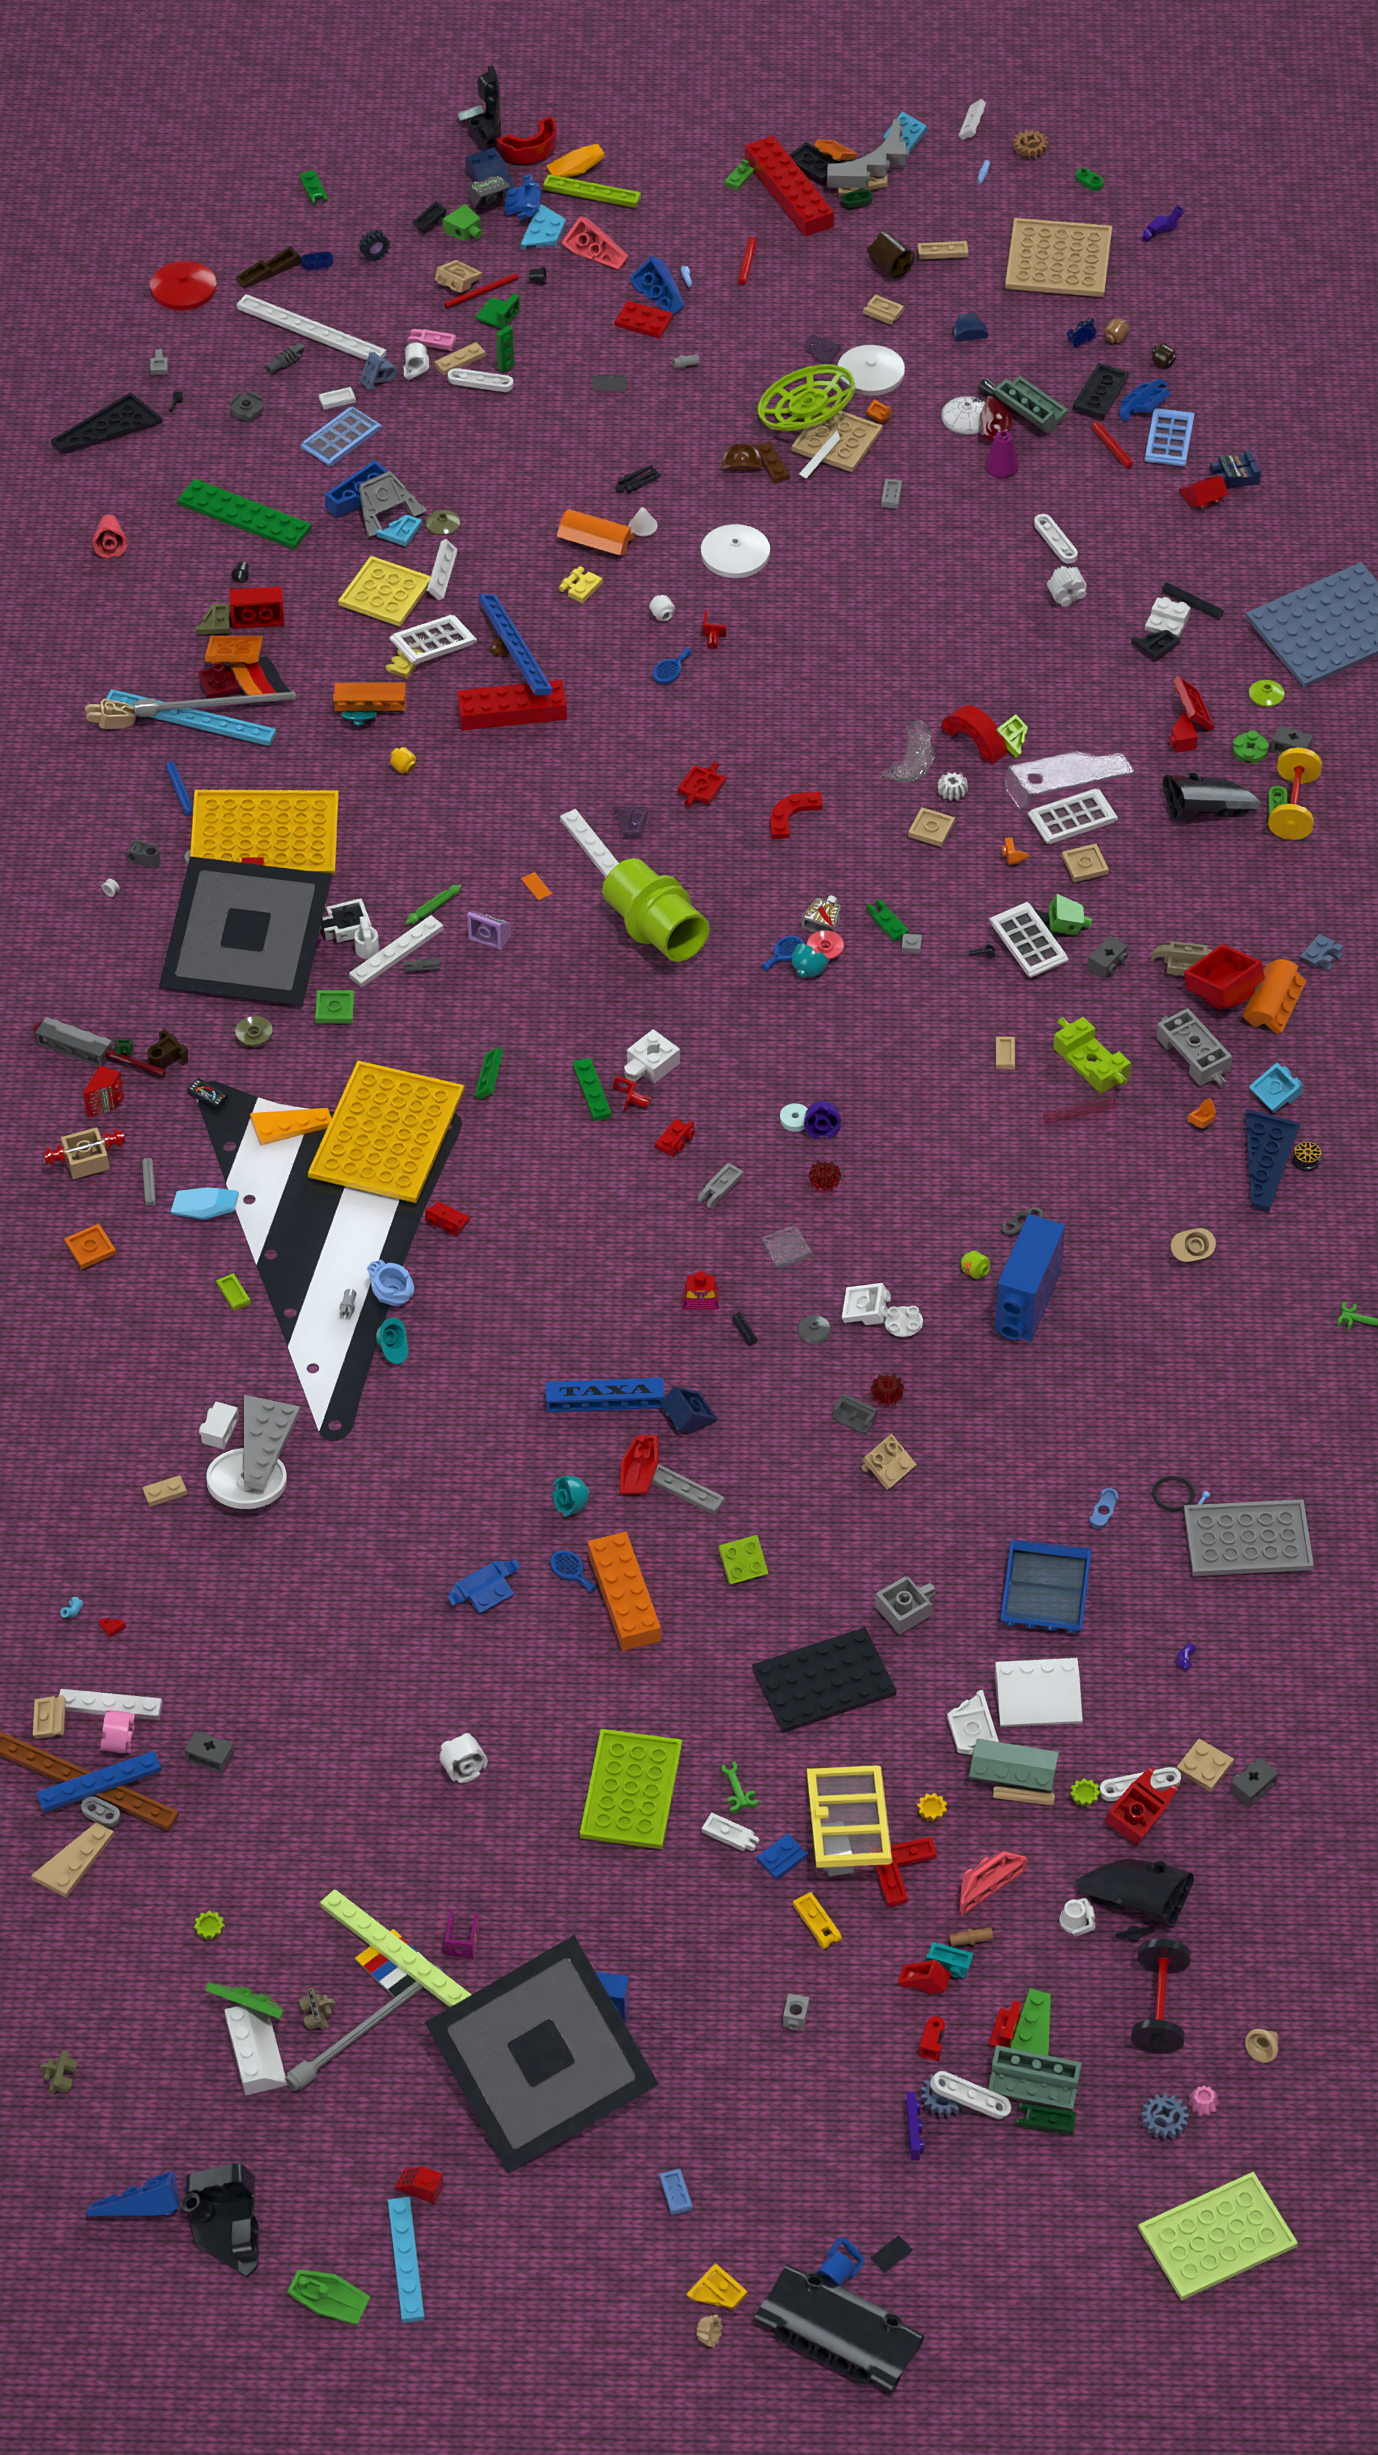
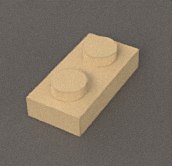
[142,1475,187,1507]

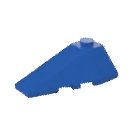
[629,256,685,316]
[86,2170,180,2216]

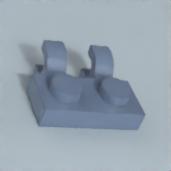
[1300,934,1343,971]

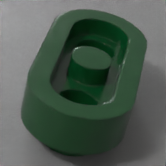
[841,189,873,209]

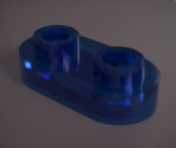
[301,252,334,270]

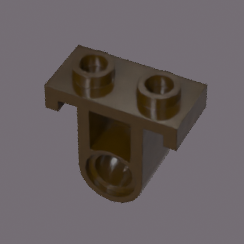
[147,1029,189,1069]

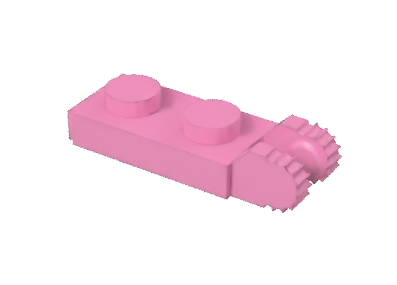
[407,329,456,351]

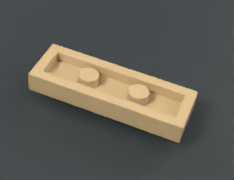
[918,241,968,260]
[434,342,486,376]

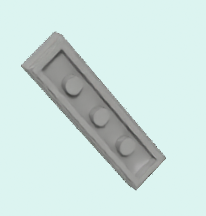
[651,1464,725,1515]

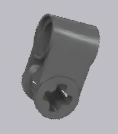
[125,839,161,868]

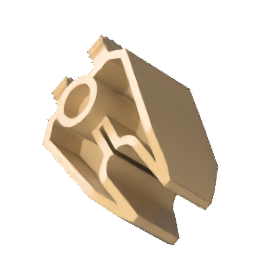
[85,699,136,729]

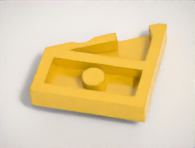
[686,2263,748,2310]

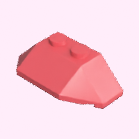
[960,1851,1027,1916]

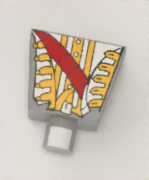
[802,896,841,933]

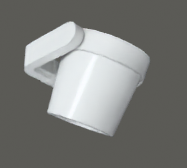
[1060,1898,1095,1937]

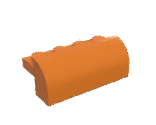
[557,509,636,555]
[333,683,406,711]
[1242,959,1306,1035]

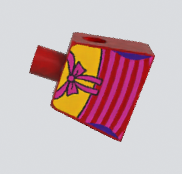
[682,1271,719,1310]

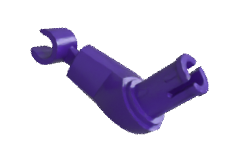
[1142,206,1184,242]

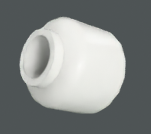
[649,595,675,621]

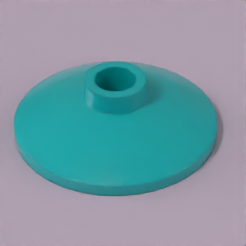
[341,711,377,725]

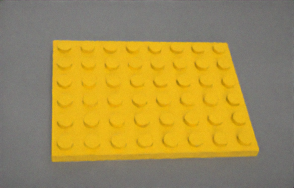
[190,790,339,876]
[308,1061,465,1203]

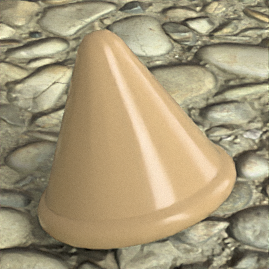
[1245,2029,1278,2063]

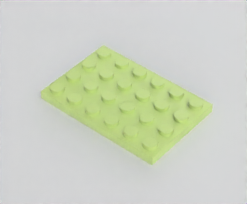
[1138,2172,1298,2301]

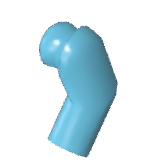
[60,1597,83,1618]

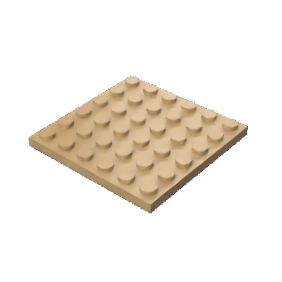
[1005,218,1112,297]

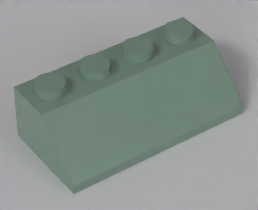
[969,1738,1059,1793]

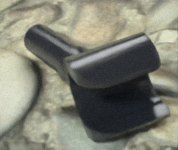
[169,391,183,412]
[969,944,996,958]

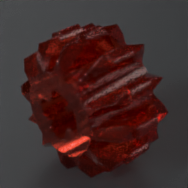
[809,1159,841,1192]
[871,1373,904,1407]

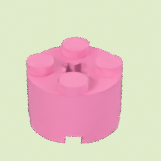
[101,1710,135,1754]

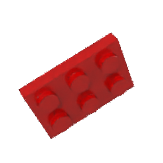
[614,300,673,339]
[1174,676,1215,731]

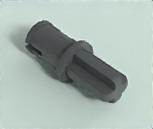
[404,958,441,973]

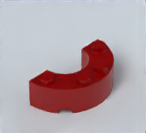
[497,116,557,164]
[941,705,1007,765]

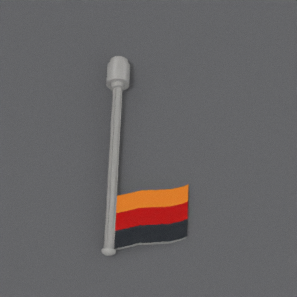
[133,656,296,717]

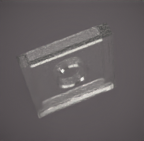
[761,1225,812,1269]

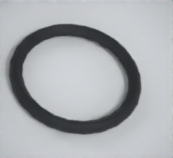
[1152,1476,1195,1511]

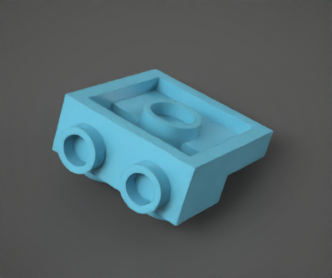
[1249,1062,1304,1113]

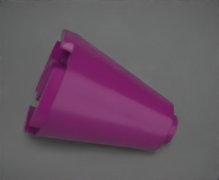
[985,431,1019,479]

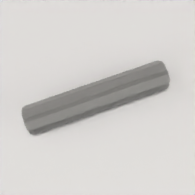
[142,1158,156,1206]

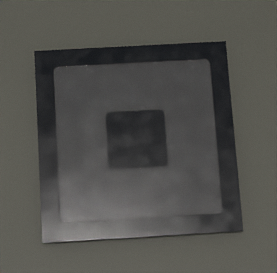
[159,856,333,1006]
[424,1935,659,2173]

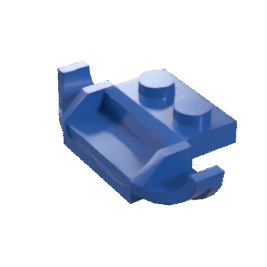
[504,174,542,221]
[1120,379,1170,421]
[447,1559,521,1615]

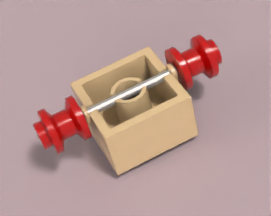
[43,1127,125,1179]

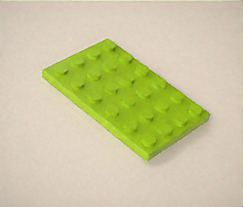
[580,1729,682,1849]

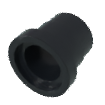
[529,266,547,283]
[231,561,249,583]

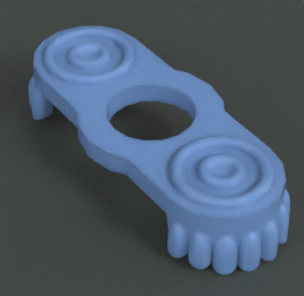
[1090,1488,1118,1529]

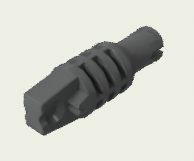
[265,343,305,375]

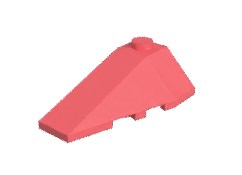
[562,216,629,270]

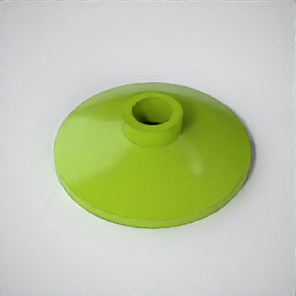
[1249,680,1284,707]

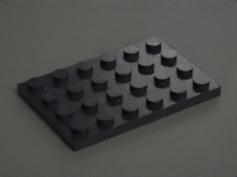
[752,1627,897,1733]

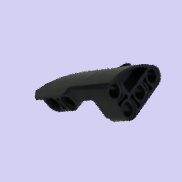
[1075,1859,1194,1928]

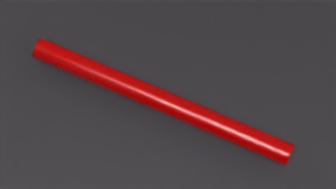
[444,273,519,309]

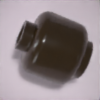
[1151,343,1177,368]

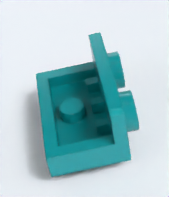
[926,1942,974,1979]

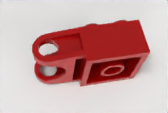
[1104,1767,1178,1846]

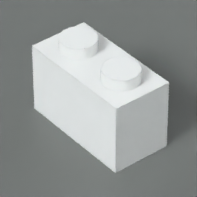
[199,1402,239,1449]

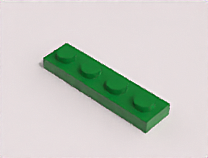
[573,1057,612,1122]

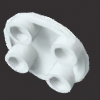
[884,1306,923,1337]

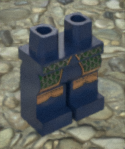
[1210,450,1261,489]

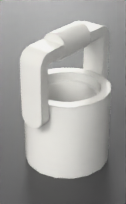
[404,343,429,380]
[354,916,379,959]

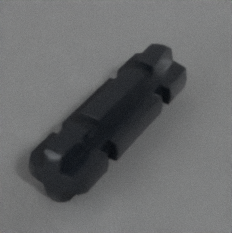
[732,1312,757,1346]

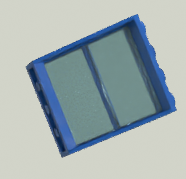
[1001,1539,1092,1633]

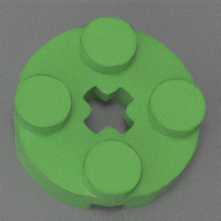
[1233,731,1269,763]

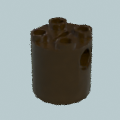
[867,232,915,278]

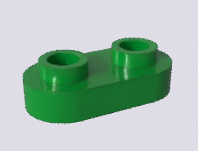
[1075,168,1104,191]

